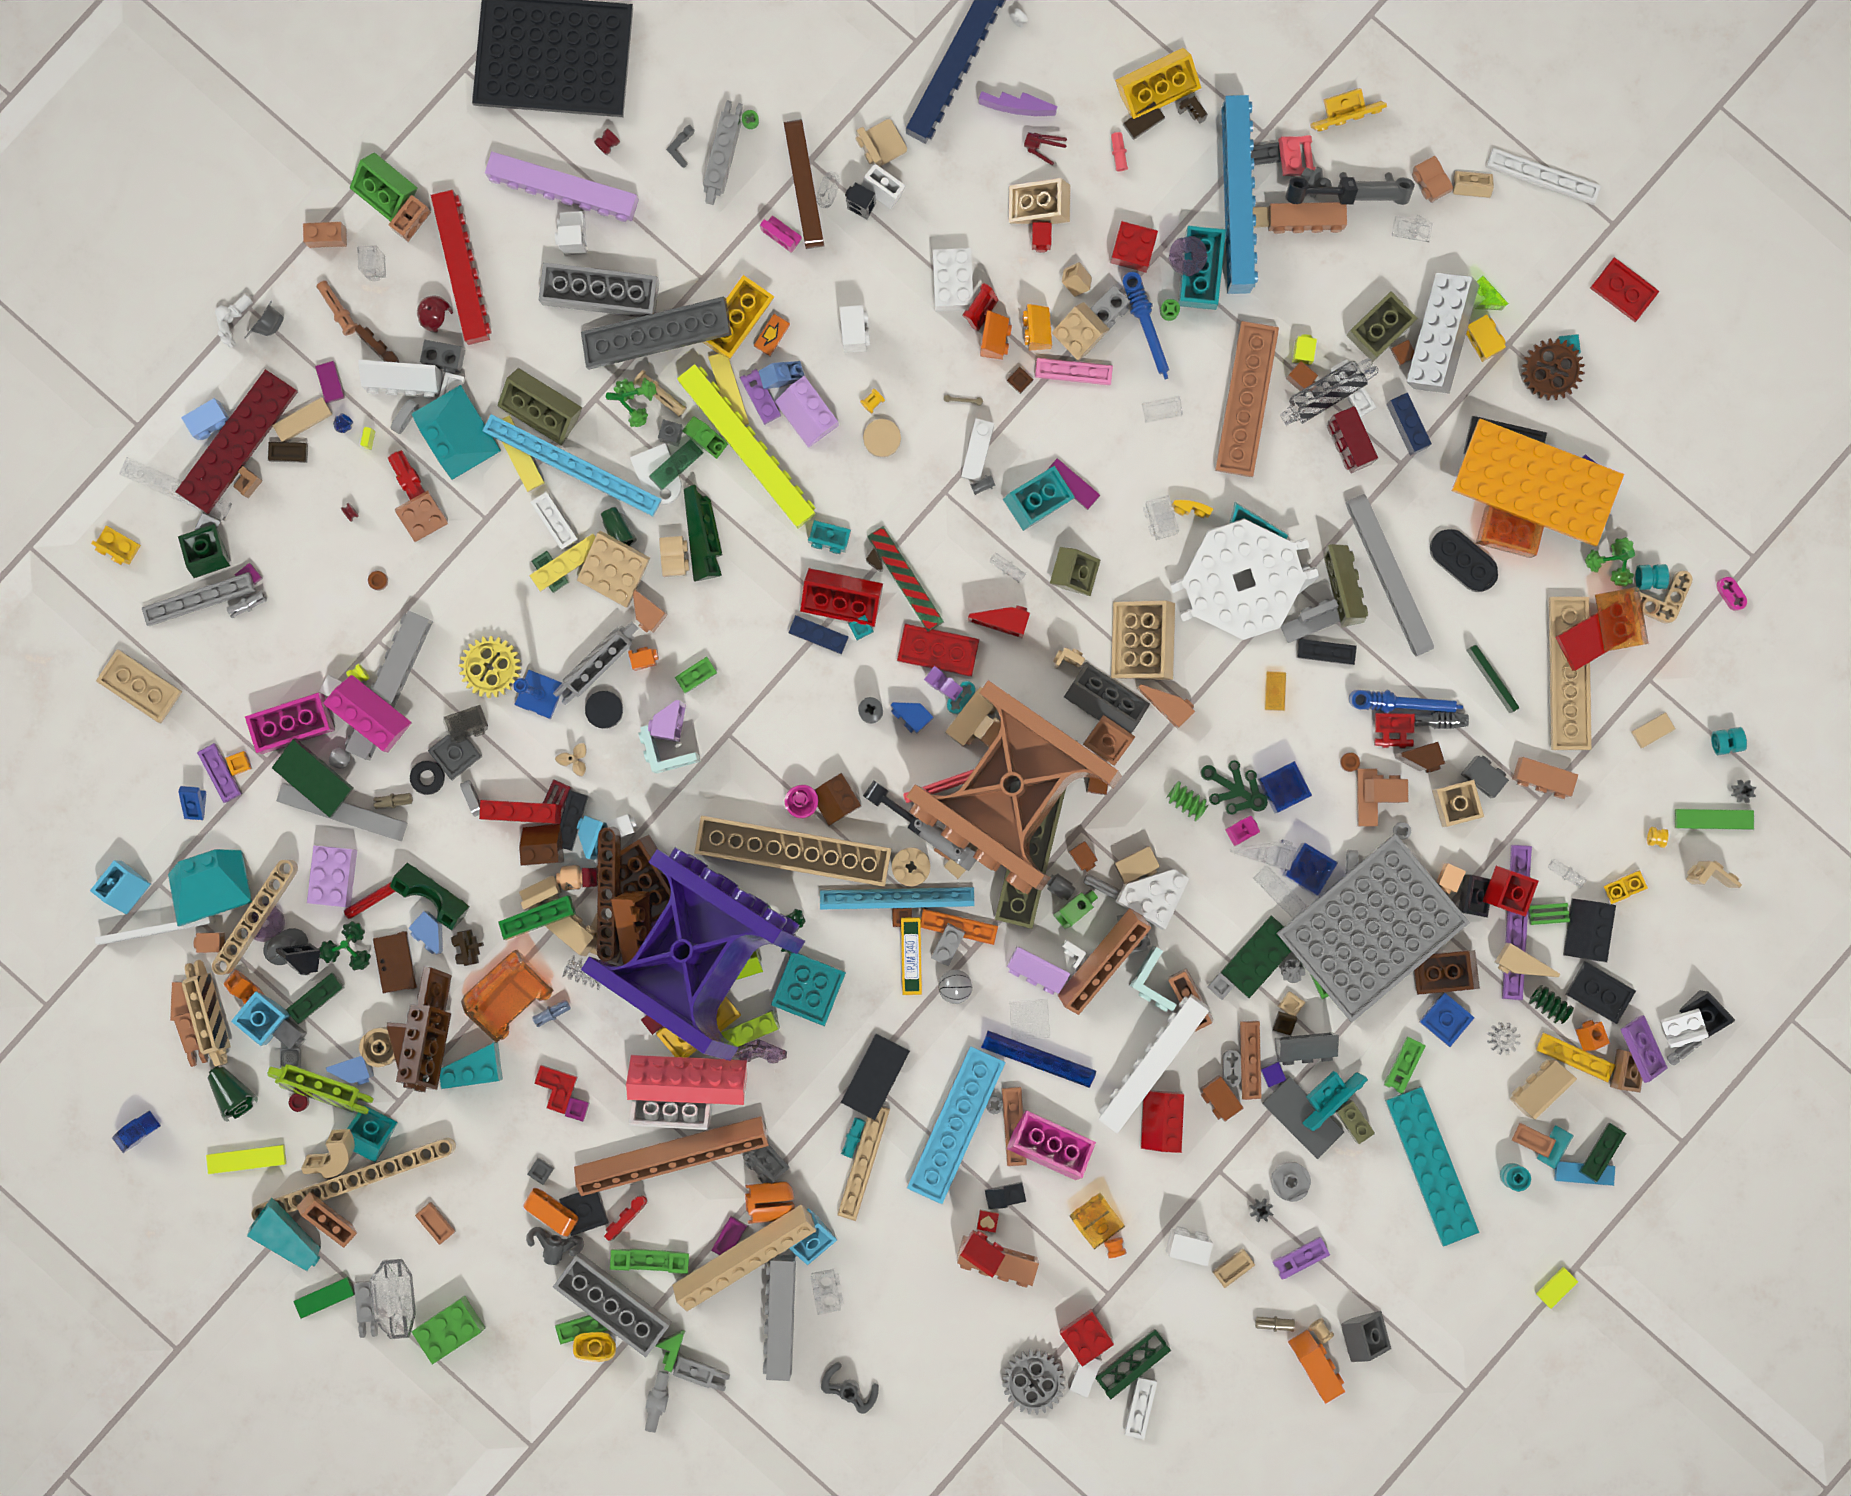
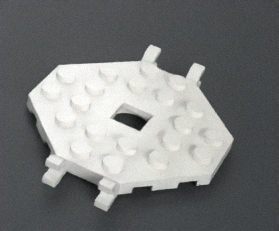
[1170,518,1319,640]

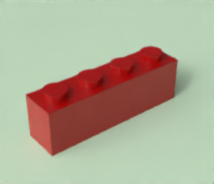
[479,800,562,824]

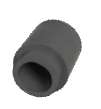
[1047,873,1076,900]

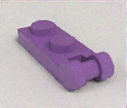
[739,369,781,425]
[1273,1237,1330,1280]

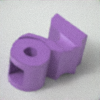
[924,666,963,701]

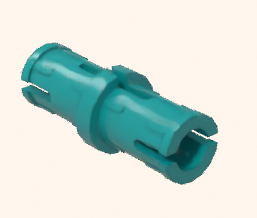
[841,1117,866,1158]

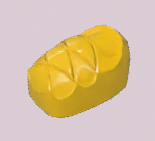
[573,1332,616,1362]

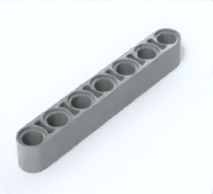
[276,783,408,841]

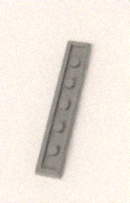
[142,573,256,626]

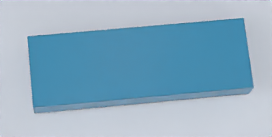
[1554,1161,1615,1186]

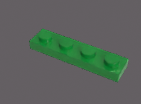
[498,895,576,940]

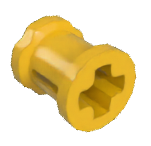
[860,388,885,414]

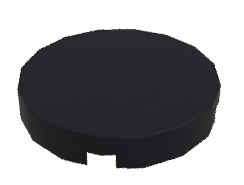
[585,691,623,729]

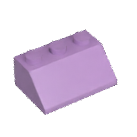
[775,376,839,448]
[648,700,686,742]
[1007,946,1070,995]

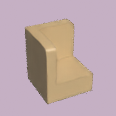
[1062,262,1092,297]

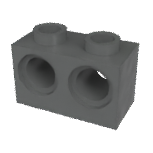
[420,339,465,374]

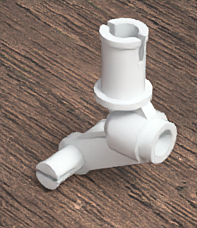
[215,294,253,348]

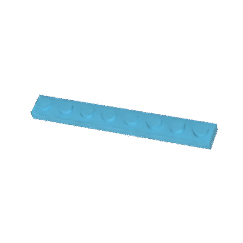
[820,887,974,910]

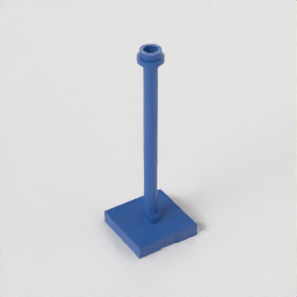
[513,670,562,719]

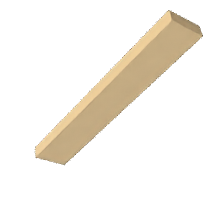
[837,1106,890,1221]

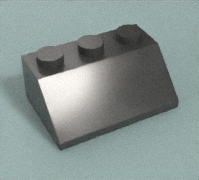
[1275,1032,1339,1065]

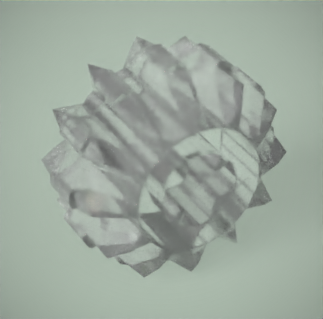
[1487,1022,1521,1055]

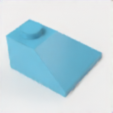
[577,815,608,860]

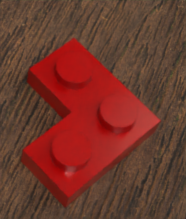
[534,1065,578,1114]

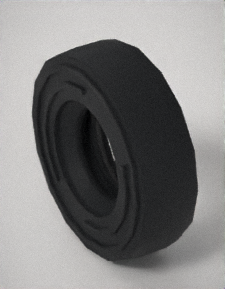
[410,761,445,795]

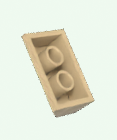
[1510,1059,1577,1120]

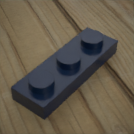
[789,615,849,655]

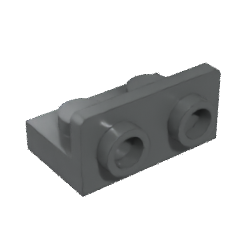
[743,1144,789,1183]

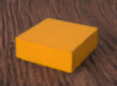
[226,751,252,776]

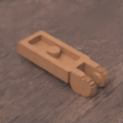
[173,1012,208,1067]

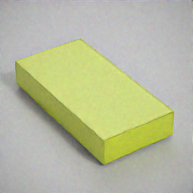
[1536,1267,1578,1309]

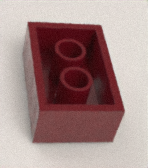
[1327,406,1378,473]

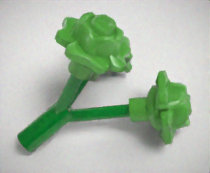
[605,378,657,427]
[1585,537,1635,587]

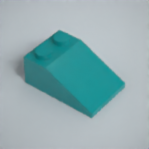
[1003,466,1075,531]

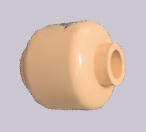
[556,865,582,891]

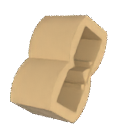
[659,536,690,577]

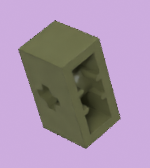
[1335,1099,1375,1144]

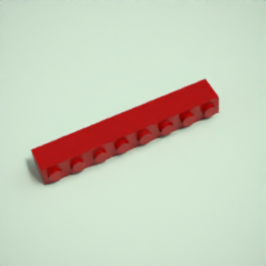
[431,190,492,345]

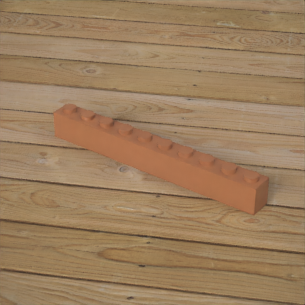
[574,1116,769,1196]

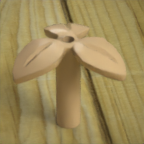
[555,743,586,776]

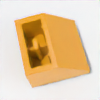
[1023,304,1052,351]

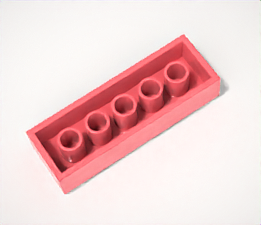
[626,1055,747,1105]

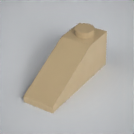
[1494,943,1560,977]

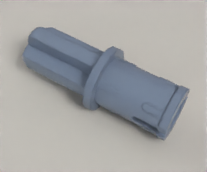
[532,1000,571,1027]

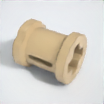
[1308,1318,1334,1344]

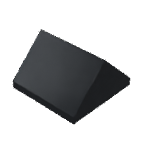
[1458,875,1491,918]
[1679,990,1735,1039]

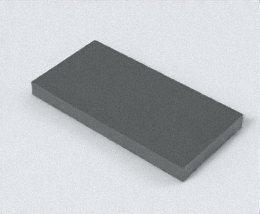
[1262,1077,1344,1159]

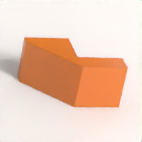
[224,969,264,1004]

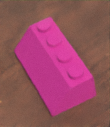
[323,675,412,753]
[1007,1111,1096,1181]

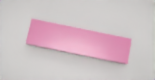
[1035,358,1113,385]

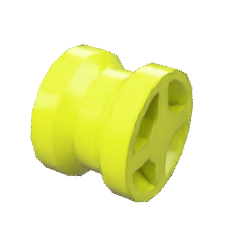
[346,664,370,682]

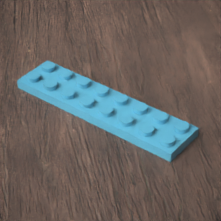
[907,1046,1006,1204]

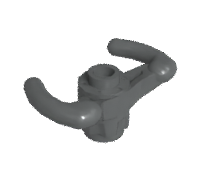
[526,1227,584,1265]
[821,1362,879,1414]

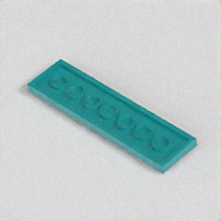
[1385,1086,1479,1247]

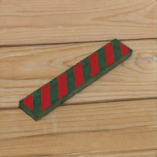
[867,526,944,632]

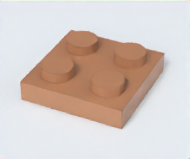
[395,491,448,542]
[1083,715,1135,766]

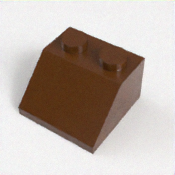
[1394,742,1445,773]
[815,773,862,826]
[519,824,564,866]

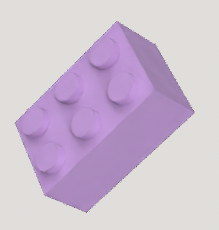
[307,845,357,907]

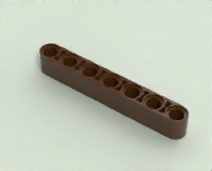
[783,119,824,249]
[597,827,621,961]

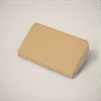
[1453,171,1494,198]

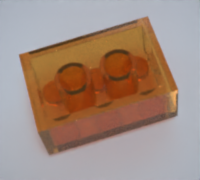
[1476,505,1544,558]

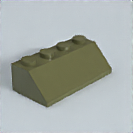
[497,368,583,445]
[1323,544,1368,628]

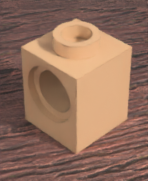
[1436,863,1466,894]

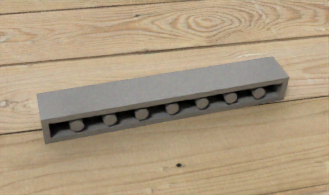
[345,610,433,761]

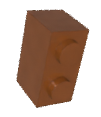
[1200,1075,1244,1122]

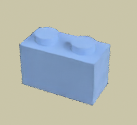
[181,398,229,440]

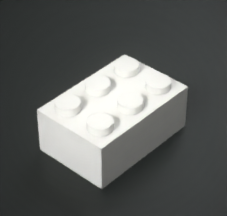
[933,248,973,312]

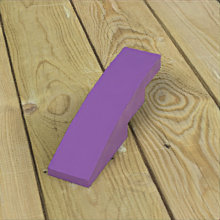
[979,91,1058,116]

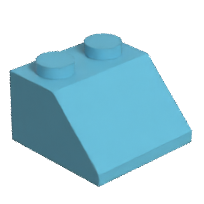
[231,991,290,1046]
[789,1208,837,1265]

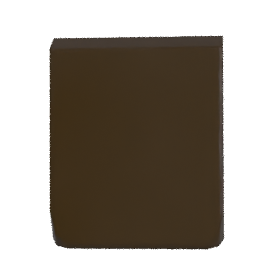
[866,548,883,572]

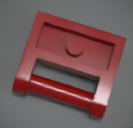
[962,283,999,331]

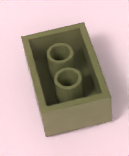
[1346,291,1418,362]

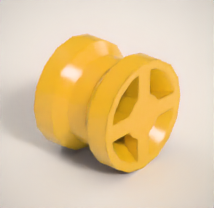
[1647,827,1669,848]

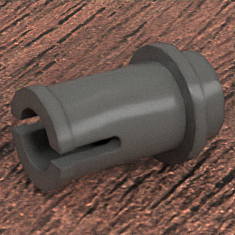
[970,475,996,495]

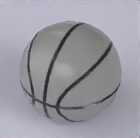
[938,970,973,1004]

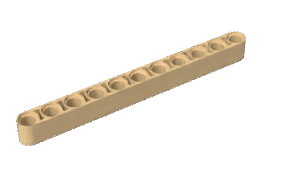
[251,1138,456,1221]

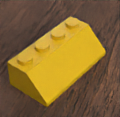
[1115,48,1202,119]
[702,275,774,359]

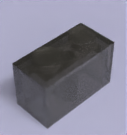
[443,705,488,743]

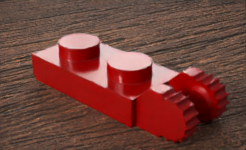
[604,1195,647,1241]

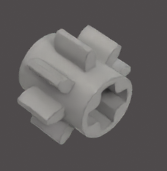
[1280,959,1305,983]

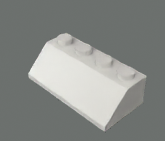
[358,360,443,398]
[629,1100,712,1130]

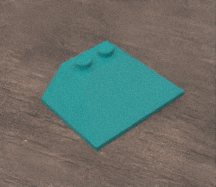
[411,385,501,480]
[168,849,252,927]

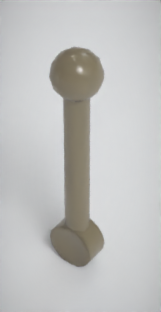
[943,395,983,406]

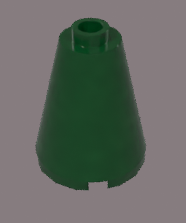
[207,1066,258,1122]

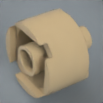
[892,848,930,886]
[359,1027,396,1067]

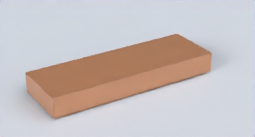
[1357,769,1378,826]

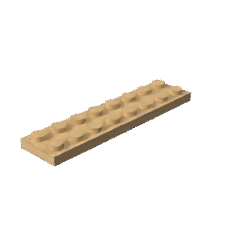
[1549,597,1592,750]

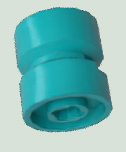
[1635,564,1669,590]
[1711,727,1747,756]
[1500,1163,1531,1192]

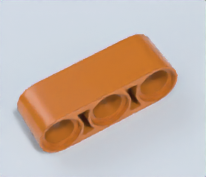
[523,1188,578,1237]

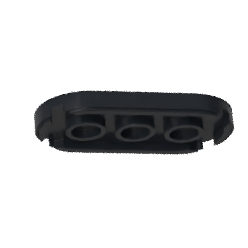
[1430,529,1498,592]

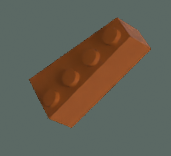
[611,891,652,965]

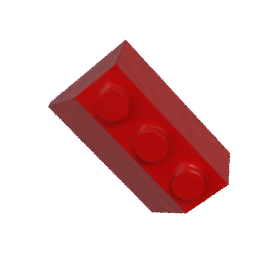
[1141,1091,1184,1153]

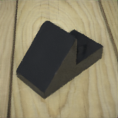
[985,1182,1026,1209]

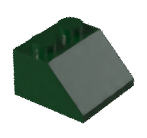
[178,524,231,578]

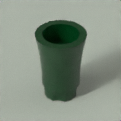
[601,507,637,546]

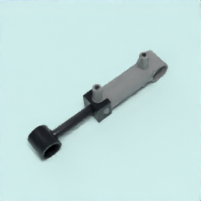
[863,780,977,871]

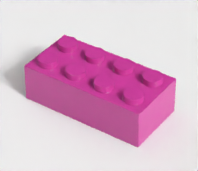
[245,693,335,754]

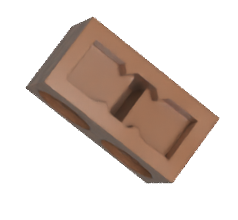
[388,195,431,242]

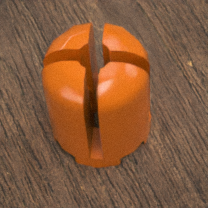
[745,1182,795,1224]

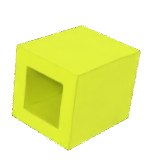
[1292,334,1317,365]

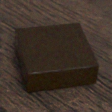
[1273,1011,1297,1036]

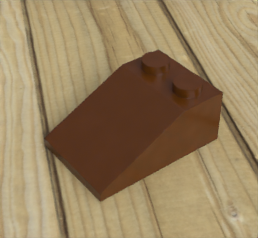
[1414,950,1480,995]

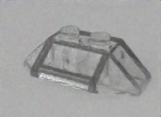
[370,1259,416,1339]

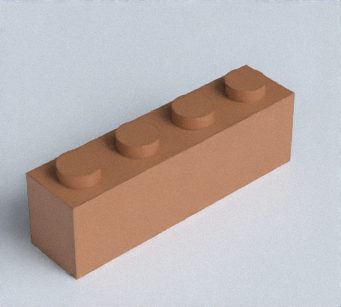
[1268,202,1347,234]

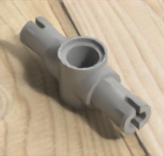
[645,1371,670,1433]

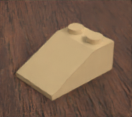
[1009,178,1070,224]

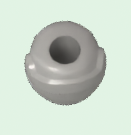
[329,747,350,768]

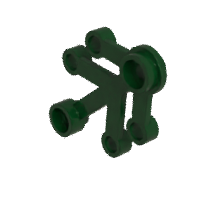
[1200,760,1268,815]

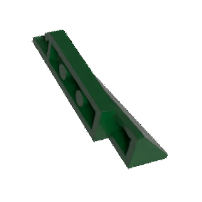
[684,485,722,582]

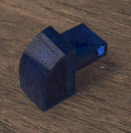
[112,1110,161,1153]

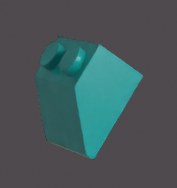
[347,1105,398,1162]

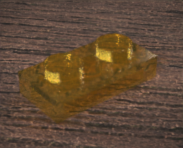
[1265,671,1286,711]

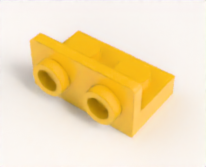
[91,526,141,565]

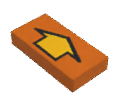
[754,314,790,357]

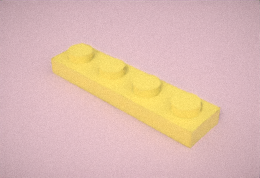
[529,534,595,592]

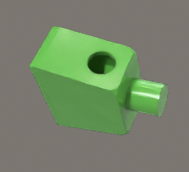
[1053,889,1098,929]

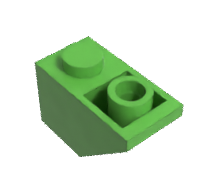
[682,416,728,459]

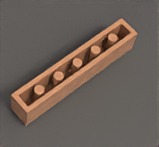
[1058,908,1152,1015]

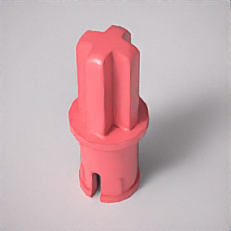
[1111,132,1128,172]

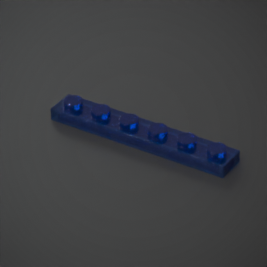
[981,1031,1097,1088]

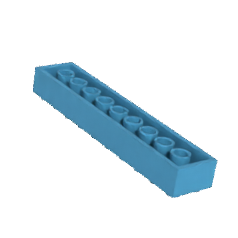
[1221,95,1258,294]

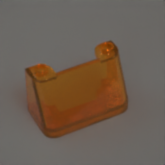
[461,950,554,1043]

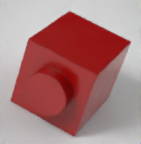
[1032,222,1052,253]

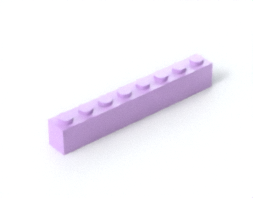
[485,151,639,222]

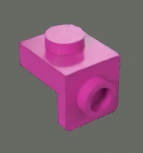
[1225,816,1260,846]

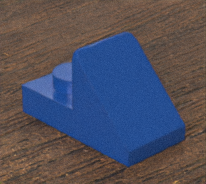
[178,786,206,820]

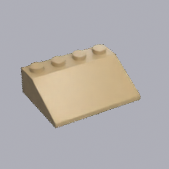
[1111,601,1175,680]

